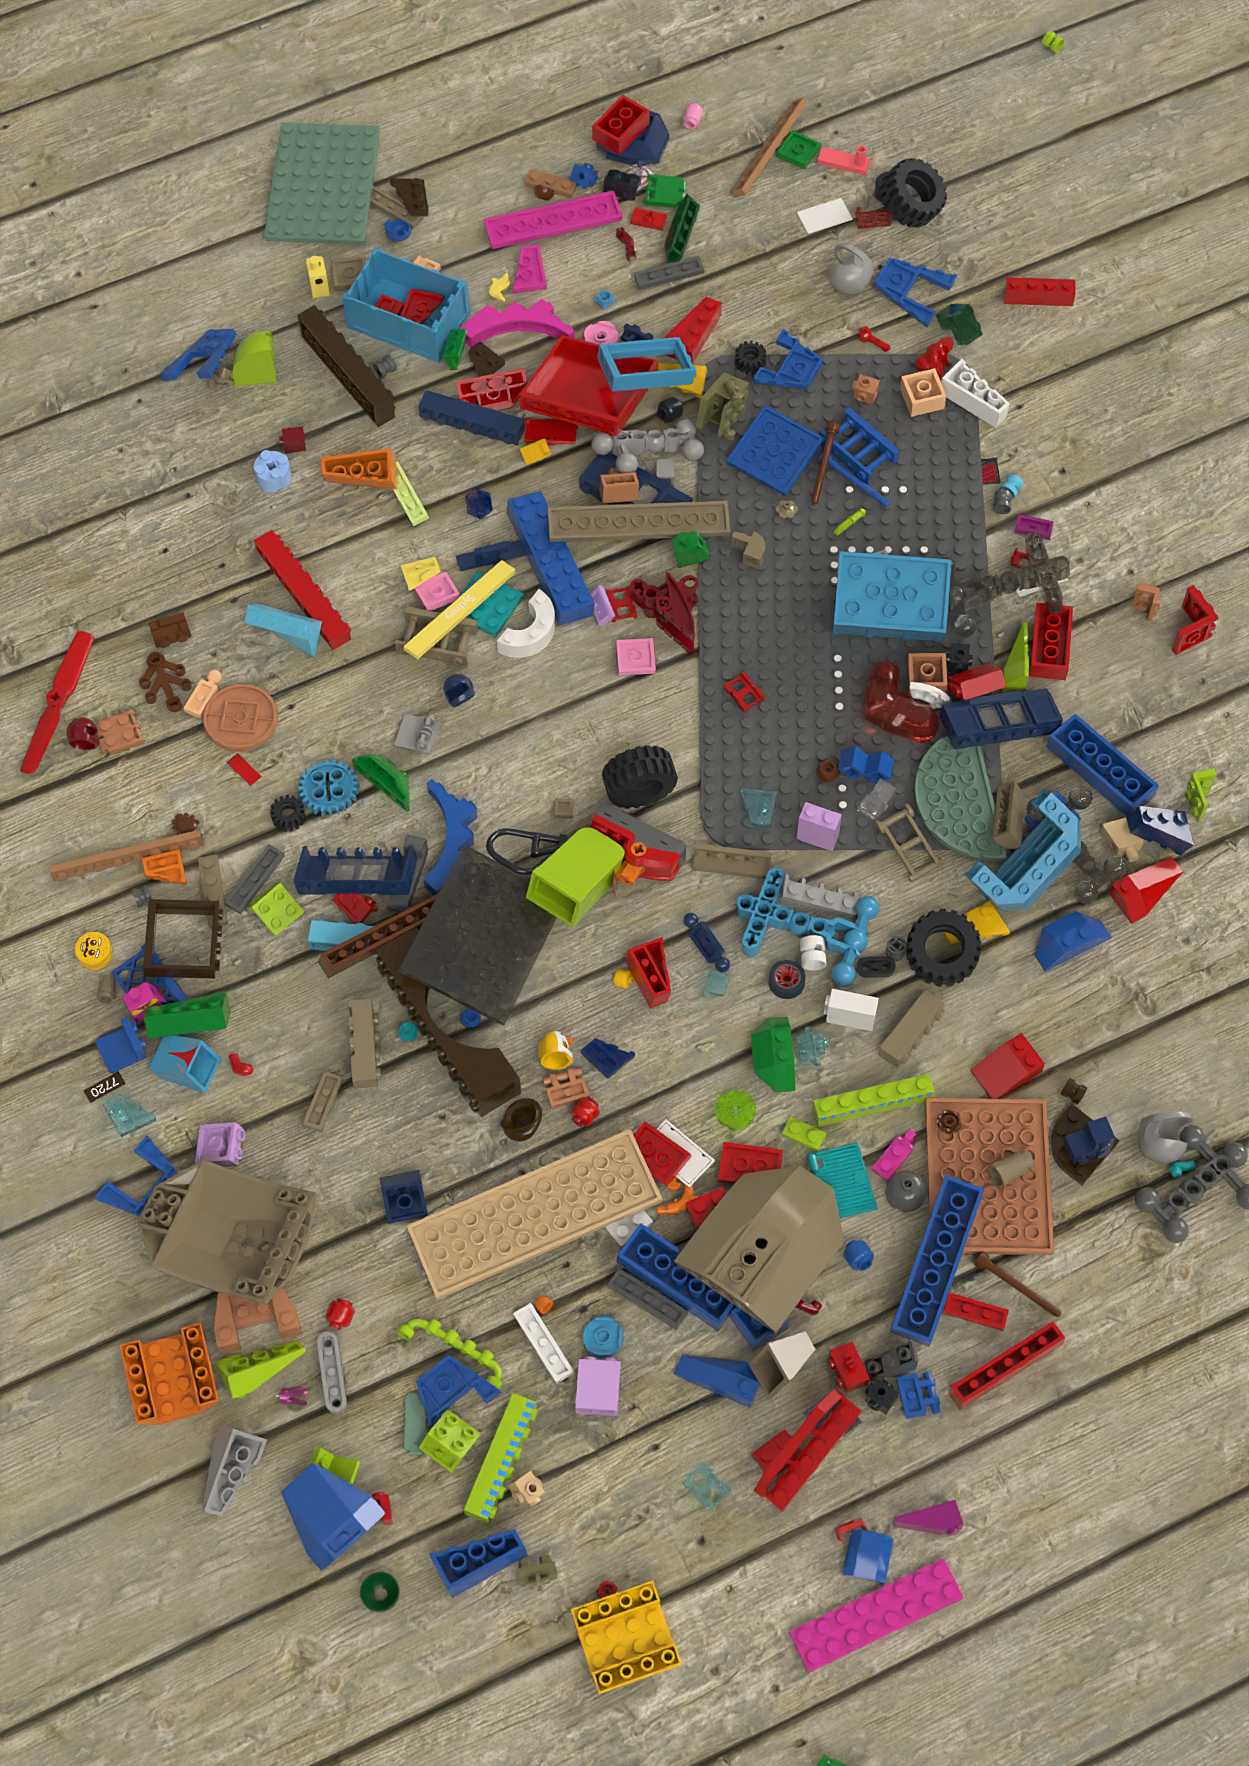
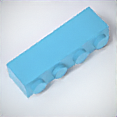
[308,919,377,956]

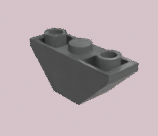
[865,1341,918,1381]

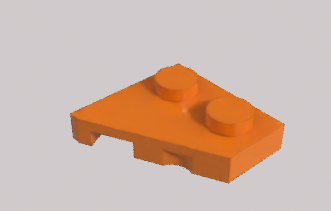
[142,849,187,885]

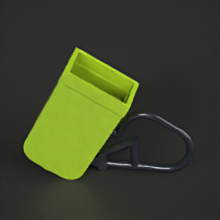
[486,827,624,928]

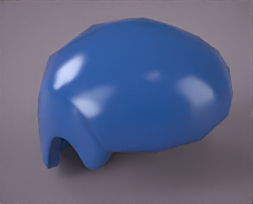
[384,218,411,242]

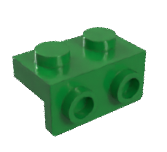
[442,329,467,370]

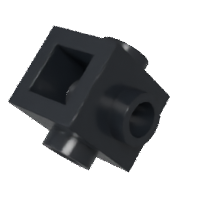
[946,643,973,674]
[865,1379,899,1415]

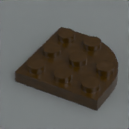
[1050,1104,1120,1186]

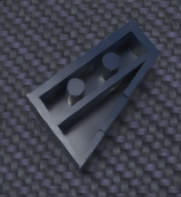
[1126,806,1194,855]

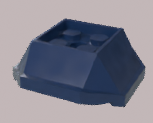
[596,111,670,167]

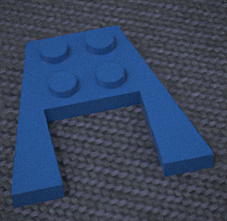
[874,258,958,327]
[160,329,237,380]
[95,1136,178,1217]

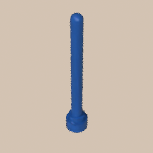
[818,453,889,507]

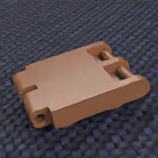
[96,710,145,755]

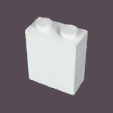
[824,989,879,1031]

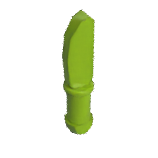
[834,508,866,535]

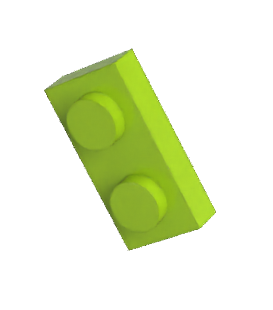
[782,1117,827,1152]

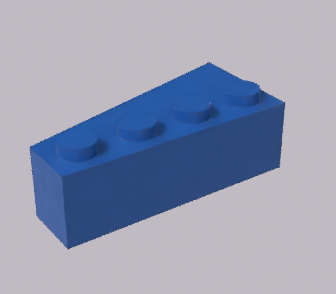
[429,1529,528,1598]

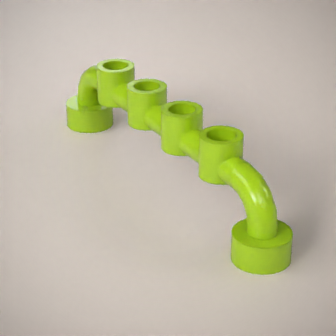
[396,1319,503,1389]

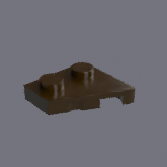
[468,341,505,377]

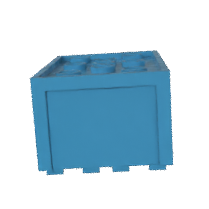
[342,247,470,363]
[832,551,952,643]

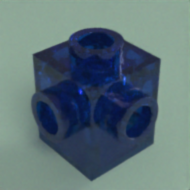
[465,488,493,519]

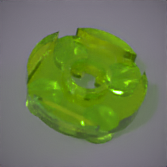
[716,1091,756,1131]

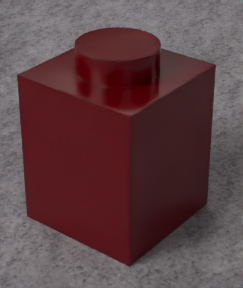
[279,426,306,454]

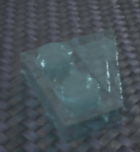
[741,788,778,828]
[103,1094,156,1137]

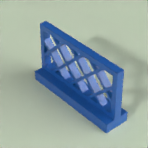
[111,944,188,1021]

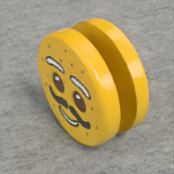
[75,932,113,970]

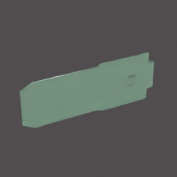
[404,1393,427,1455]

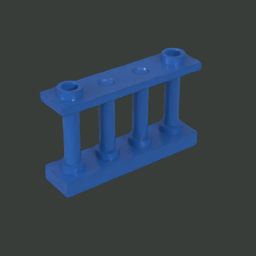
[819,407,900,484]

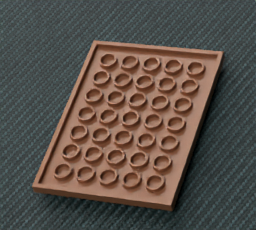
[925,1098,1054,1255]

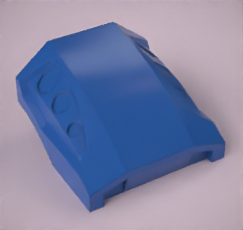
[842,1529,894,1585]

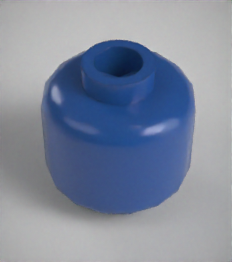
[843,1240,874,1271]

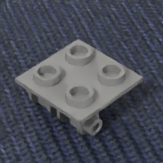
[394,714,440,754]

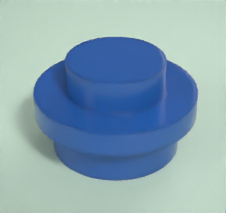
[461,1009,481,1028]

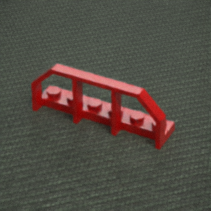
[754,1389,862,1511]

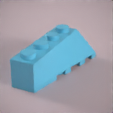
[244,604,322,657]

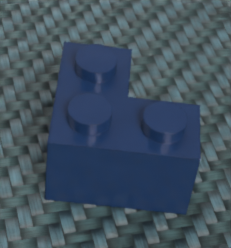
[1063,1116,1116,1165]

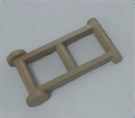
[874,803,944,882]

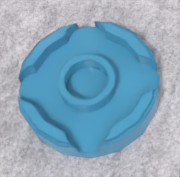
[582,1316,624,1358]

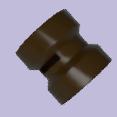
[1060,1078,1088,1104]

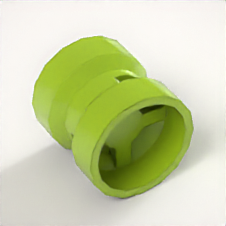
[1042,31,1065,53]

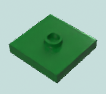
[776,130,822,170]

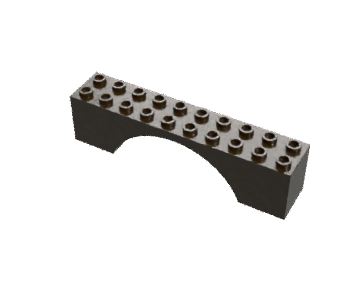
[375,927,521,1118]

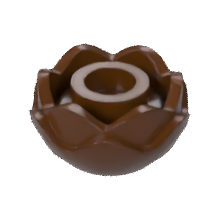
[534,184,554,201]
[816,760,840,782]
[937,1110,962,1134]

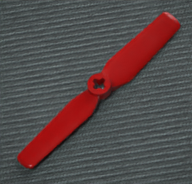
[20,631,94,774]

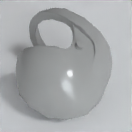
[829,243,874,295]
[1138,1112,1193,1163]

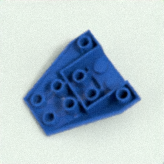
[281,1462,386,1571]

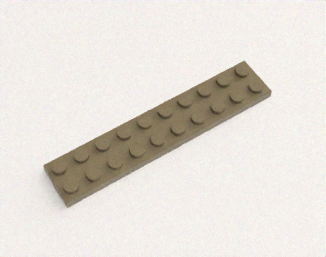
[547,501,731,542]

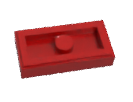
[630,207,667,231]

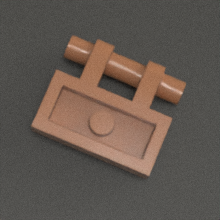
[542,1068,590,1109]

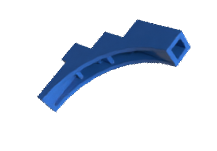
[424,779,478,896]

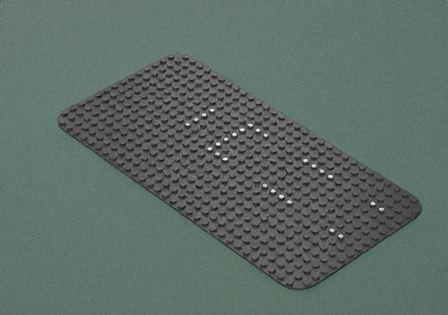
[697,354,1002,850]

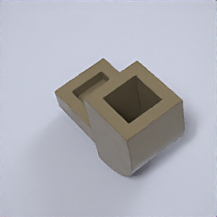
[731,531,765,570]

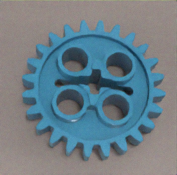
[298,759,360,816]

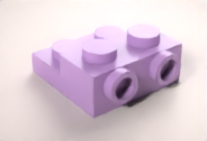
[195,1122,245,1167]

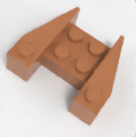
[214,1287,302,1355]

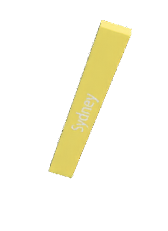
[404,560,515,660]

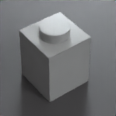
[657,458,675,487]

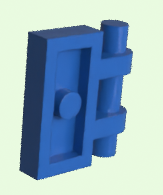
[896,1371,941,1419]

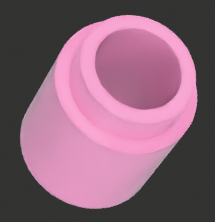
[683,103,703,129]

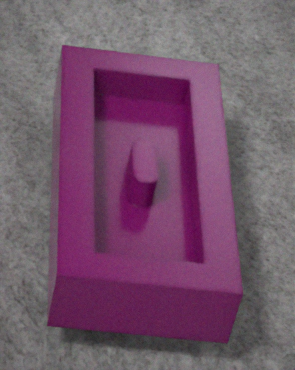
[1014,514,1054,540]

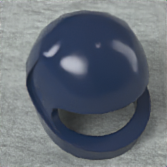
[443,674,475,708]

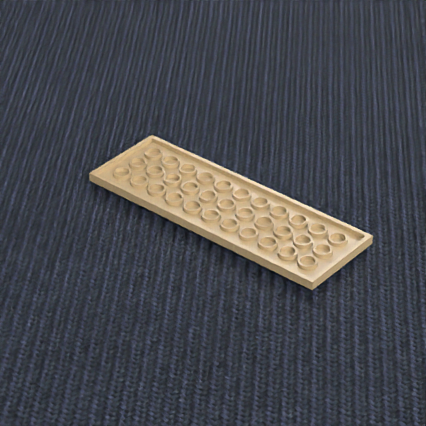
[407,1129,663,1300]

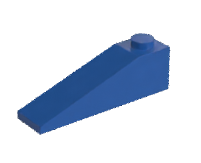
[674,1355,760,1408]

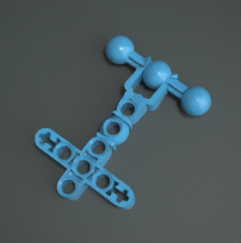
[737,868,880,987]

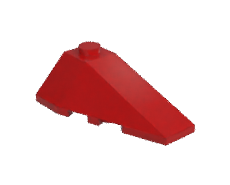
[1109,857,1183,924]

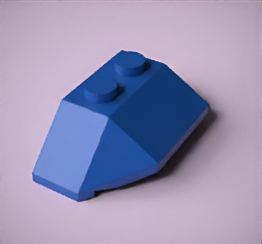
[1035,911,1112,971]

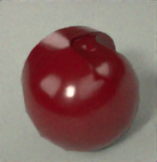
[66,717,99,750]

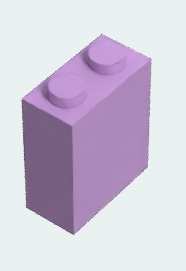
[797,802,842,852]
[575,1356,621,1416]

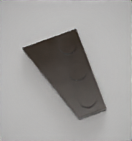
[390,178,429,216]

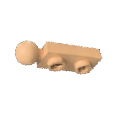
[183,670,222,718]

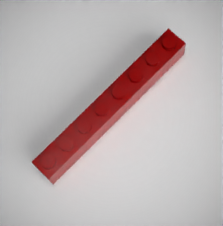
[254,530,351,650]

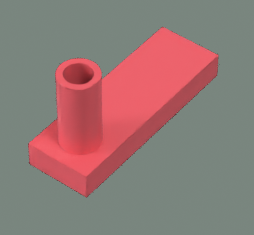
[818,145,871,176]

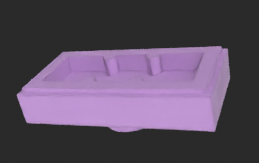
[590,586,615,626]

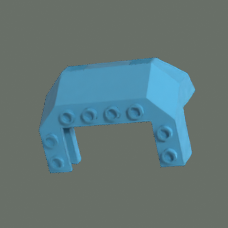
[964,788,1081,911]

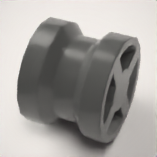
[132,885,152,907]

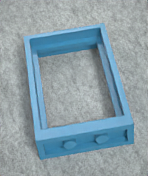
[597,337,696,392]

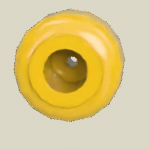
[613,969,634,988]

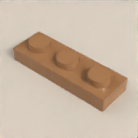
[524,169,577,198]

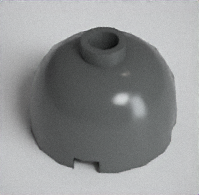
[885,1170,926,1213]

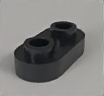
[856,956,896,978]

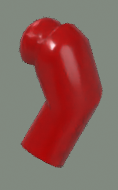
[229,1053,253,1076]

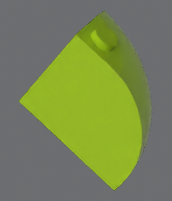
[230,329,277,387]

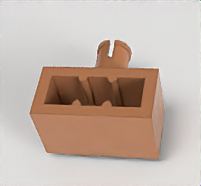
[599,467,639,504]

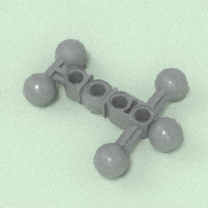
[591,418,704,473]

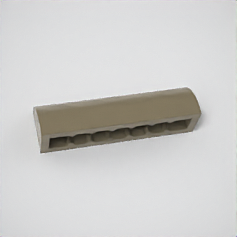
[993,780,1025,849]

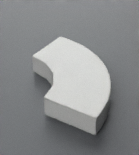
[910,682,952,708]

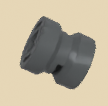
[373,355,397,379]
[993,489,1012,514]
[886,936,906,962]

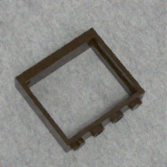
[143,899,223,979]

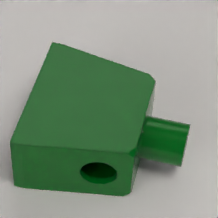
[672,531,711,568]

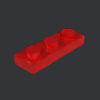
[943,1292,1009,1331]

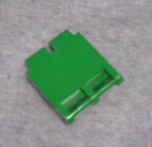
[644,174,686,208]

